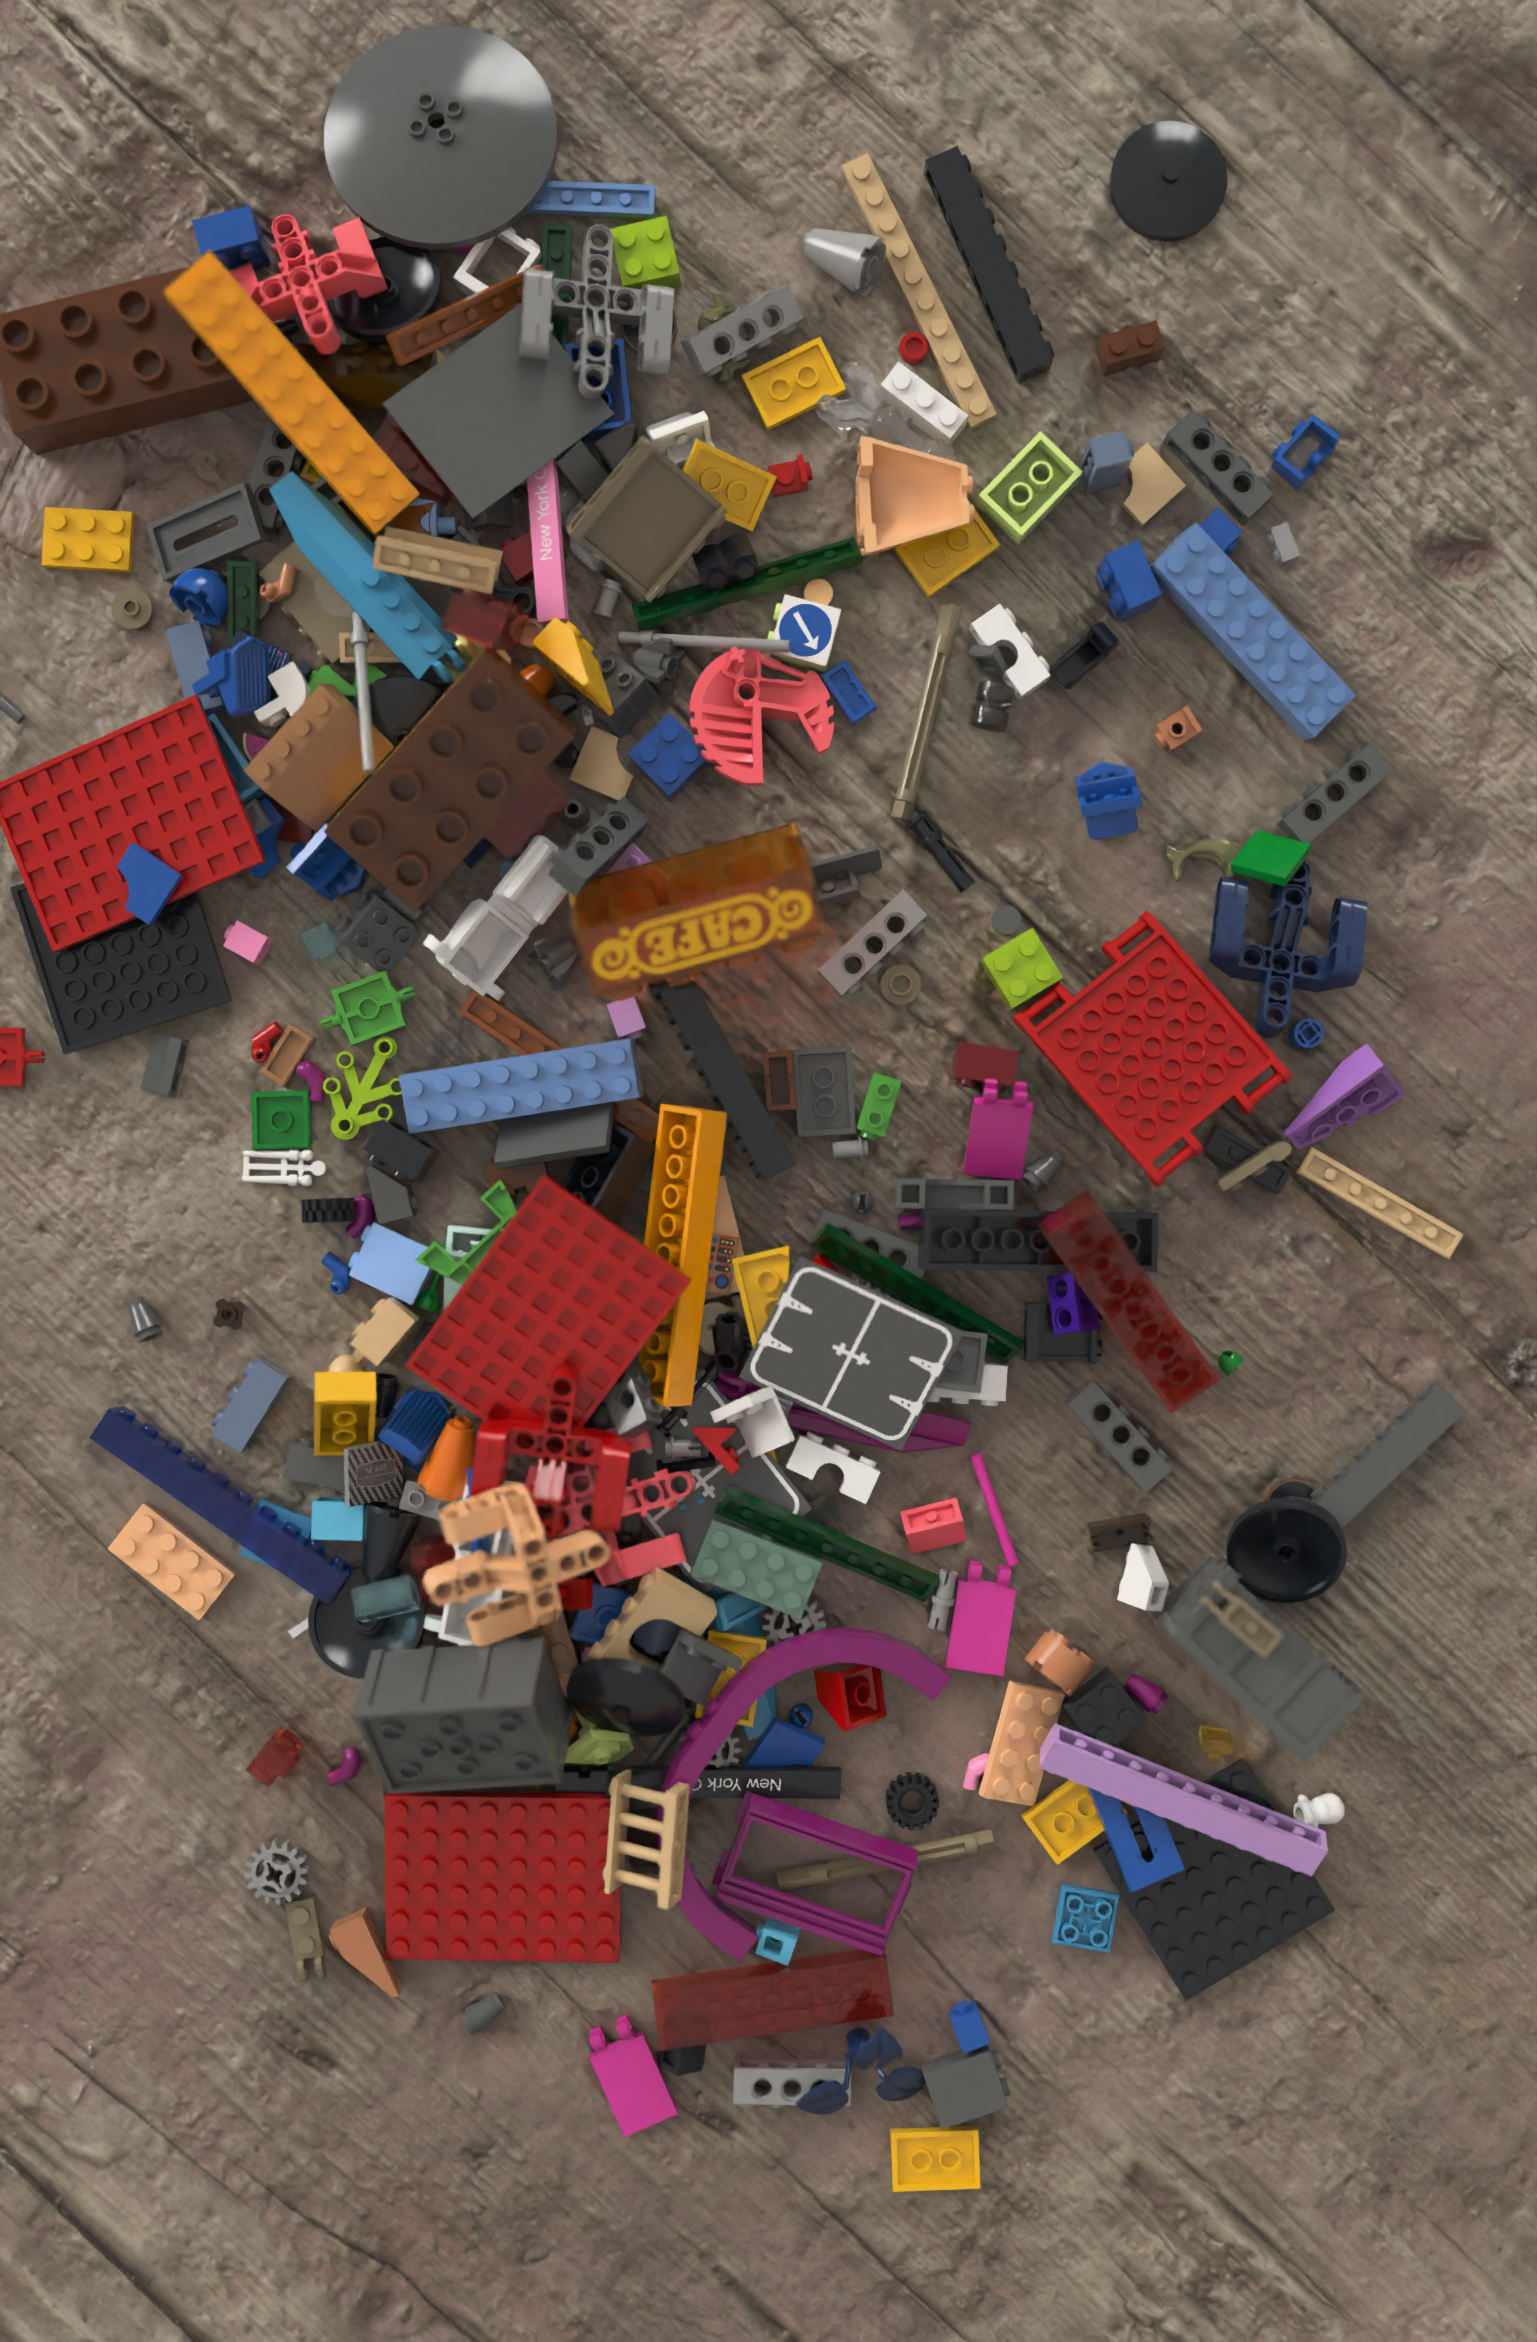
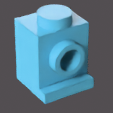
[755,1917,801,1966]

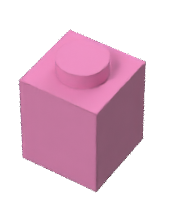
[223,920,274,965]

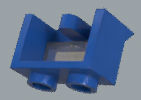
[1271,414,1340,492]

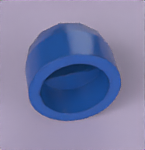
[790,1703,813,1728]

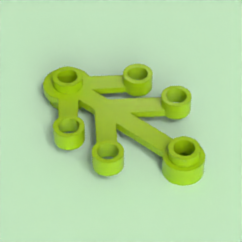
[323,1036,402,1140]

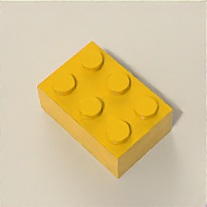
[314,1371,376,1456]

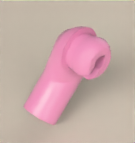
[963,1753,989,1791]

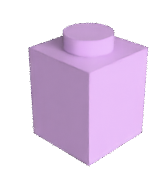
[607,995,648,1040]

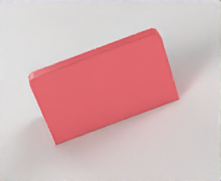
[900,1497,967,1554]

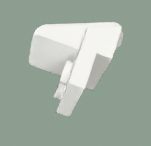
[646,411,715,470]

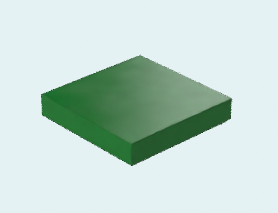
[1231,830,1311,886]
[251,1090,313,1150]

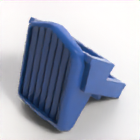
[192,636,271,717]
[1074,761,1142,839]
[287,822,367,901]
[374,1389,452,1473]

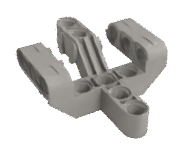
[519,224,674,400]

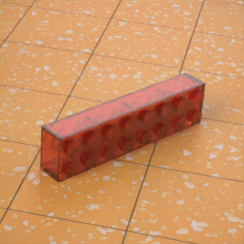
[1038,1190,1221,1413]
[651,1949,894,2051]

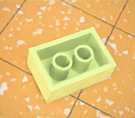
[976,431,1083,545]

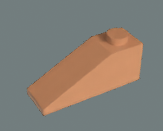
[329,1907,403,1998]

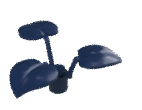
[796,2026,925,2115]

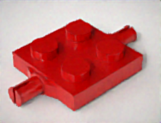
[0,1028,45,1086]

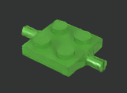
[320,970,418,1046]

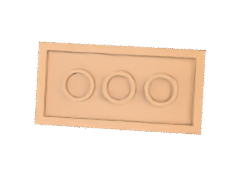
[108,1501,237,1620]
[978,1681,1065,1807]

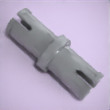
[927,1569,958,1631]

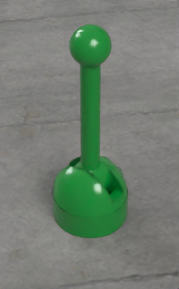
[415,1243,446,1313]

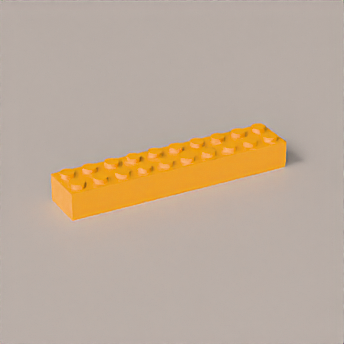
[164,251,420,537]
[639,1104,727,1407]

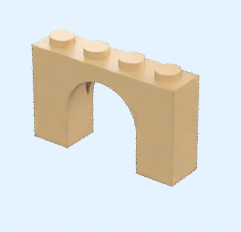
[588,1566,717,1672]

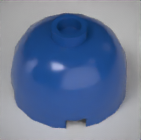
[169,568,228,627]

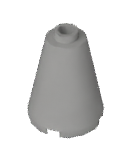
[802,228,887,297]

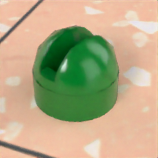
[1218,1350,1244,1376]

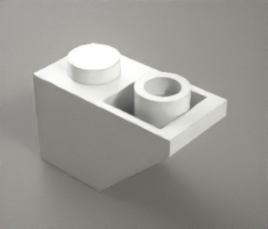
[1117,1543,1169,1612]

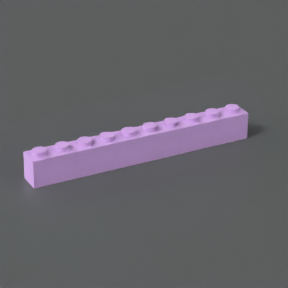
[1039,1723,1328,1876]

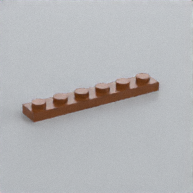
[386,264,545,366]

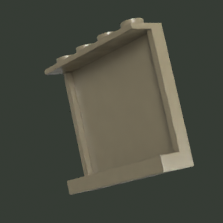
[567,435,727,603]
[258,503,374,668]

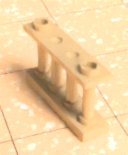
[372,525,503,594]
[603,1769,690,1910]

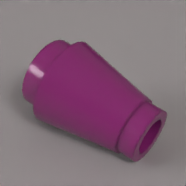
[1124,1673,1169,1715]

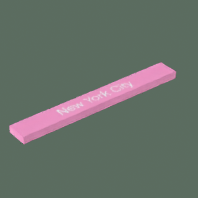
[527,457,569,625]

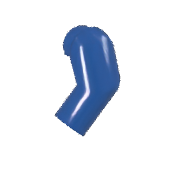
[321,1251,351,1295]

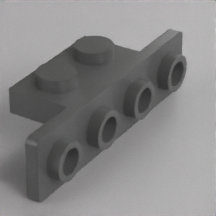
[765,846,882,910]

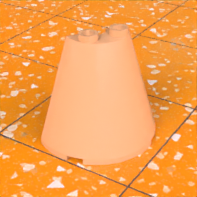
[855,437,974,556]

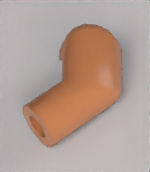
[260,564,297,602]

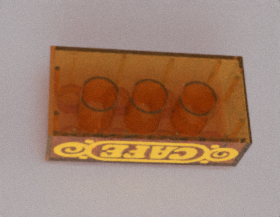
[569,822,828,1000]

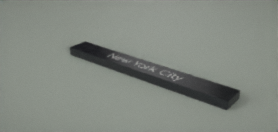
[606,1765,842,1799]

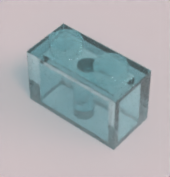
[351,1575,421,1623]

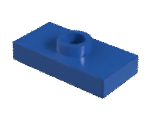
[820,660,877,726]

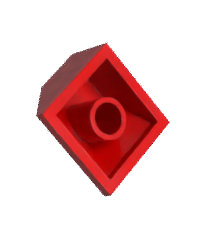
[814,1663,887,1731]

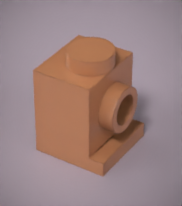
[1153,706,1203,754]

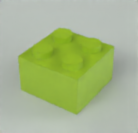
[610,216,681,290]
[979,927,1063,1011]

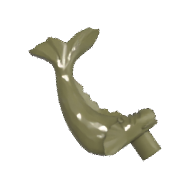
[698,294,751,384]
[1166,839,1237,882]

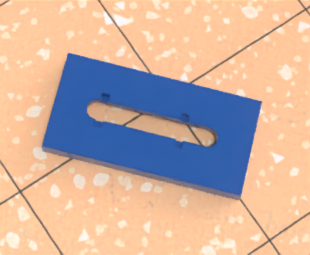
[1087,1756,1185,1892]

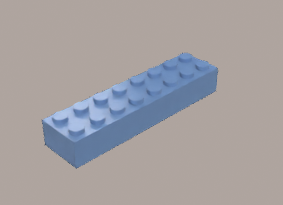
[1150,522,1356,740]
[399,1037,644,1134]

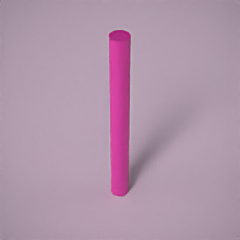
[970,1452,1019,1567]

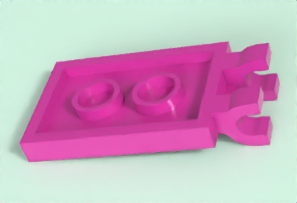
[963,1079,1033,1180]
[945,1560,1016,1676]
[589,2015,678,2137]

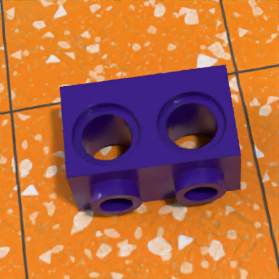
[1047,1271,1100,1335]

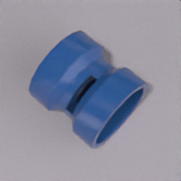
[1288,1019,1323,1049]

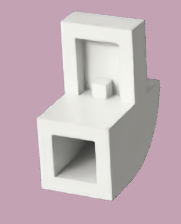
[254,662,311,727]

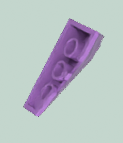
[1284,1043,1406,1150]

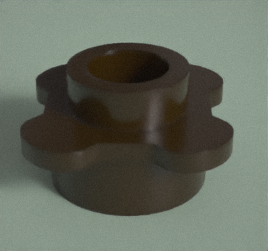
[213,1299,245,1330]

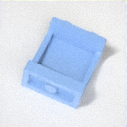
[348,1222,433,1305]

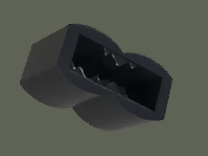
[692,533,760,591]

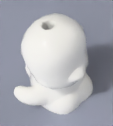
[1293,1793,1345,1829]

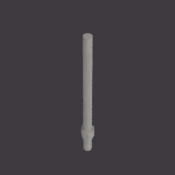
[350,612,375,775]
[618,630,791,652]

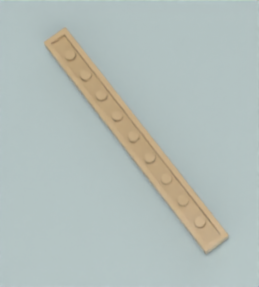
[841,153,997,430]

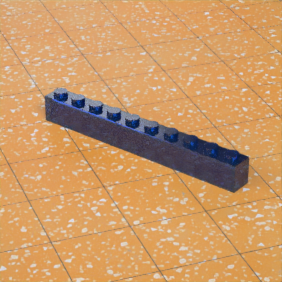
[89,1406,354,1605]

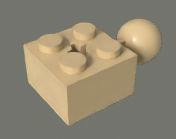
[328,1297,424,1372]

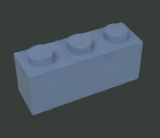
[1078,431,1134,495]
[165,620,228,716]
[211,1358,292,1453]

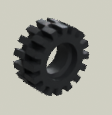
[301,1197,356,1223]
[886,1772,939,1830]

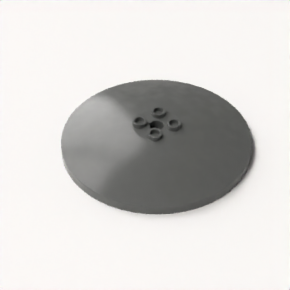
[324,25,558,250]

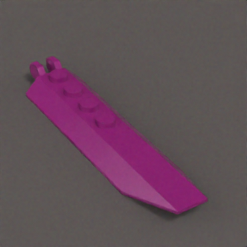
[716,1369,971,1453]

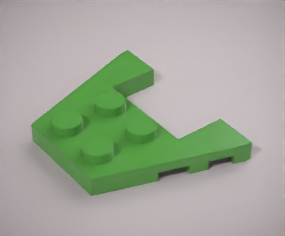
[416,1179,517,1285]

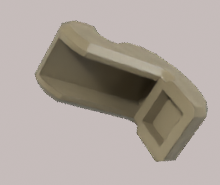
[699,1294,746,1355]

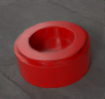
[899,332,929,365]

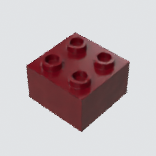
[950,1041,1019,1093]

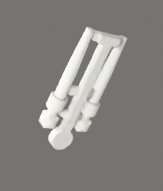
[242,1149,327,1186]

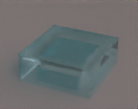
[300,921,341,962]

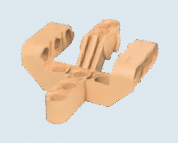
[423,1483,610,1646]

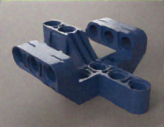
[1208,861,1368,1038]

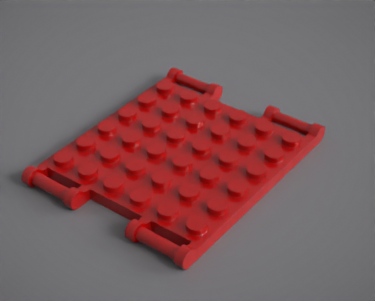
[1012,911,1293,1188]

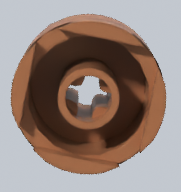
[1024,1629,1094,1697]

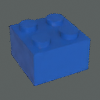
[192,205,271,271]
[1096,540,1162,623]
[628,713,710,801]

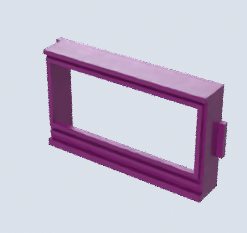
[712,1790,918,1957]

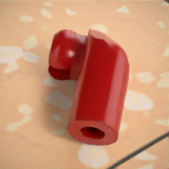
[251,1021,284,1063]

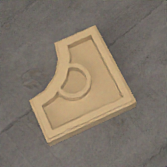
[1122,443,1186,527]
[569,726,634,802]

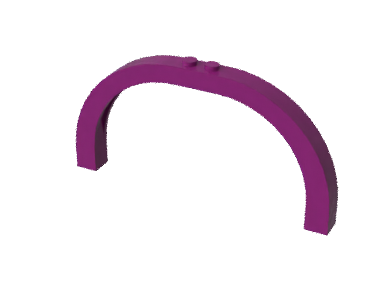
[656,1628,952,1961]

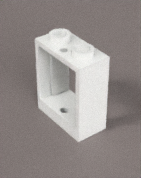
[453,227,542,296]

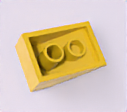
[531,617,614,716]

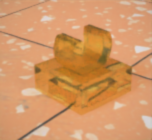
[1198,1725,1233,1763]

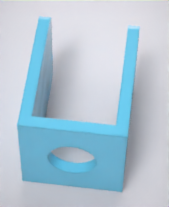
[311,1496,365,1541]

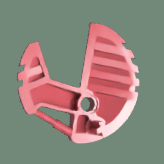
[689,646,834,786]

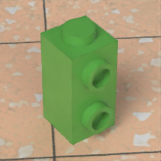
[856,1073,902,1141]

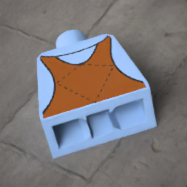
[389,498,457,537]

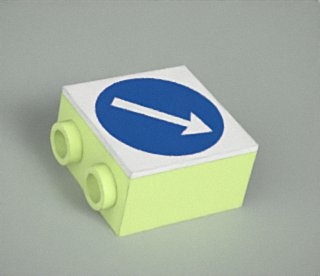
[767,594,841,673]

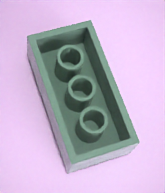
[690,1515,823,1619]

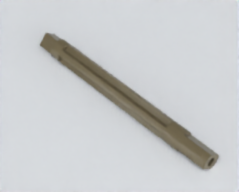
[891,604,962,821]
[777,1829,995,1892]

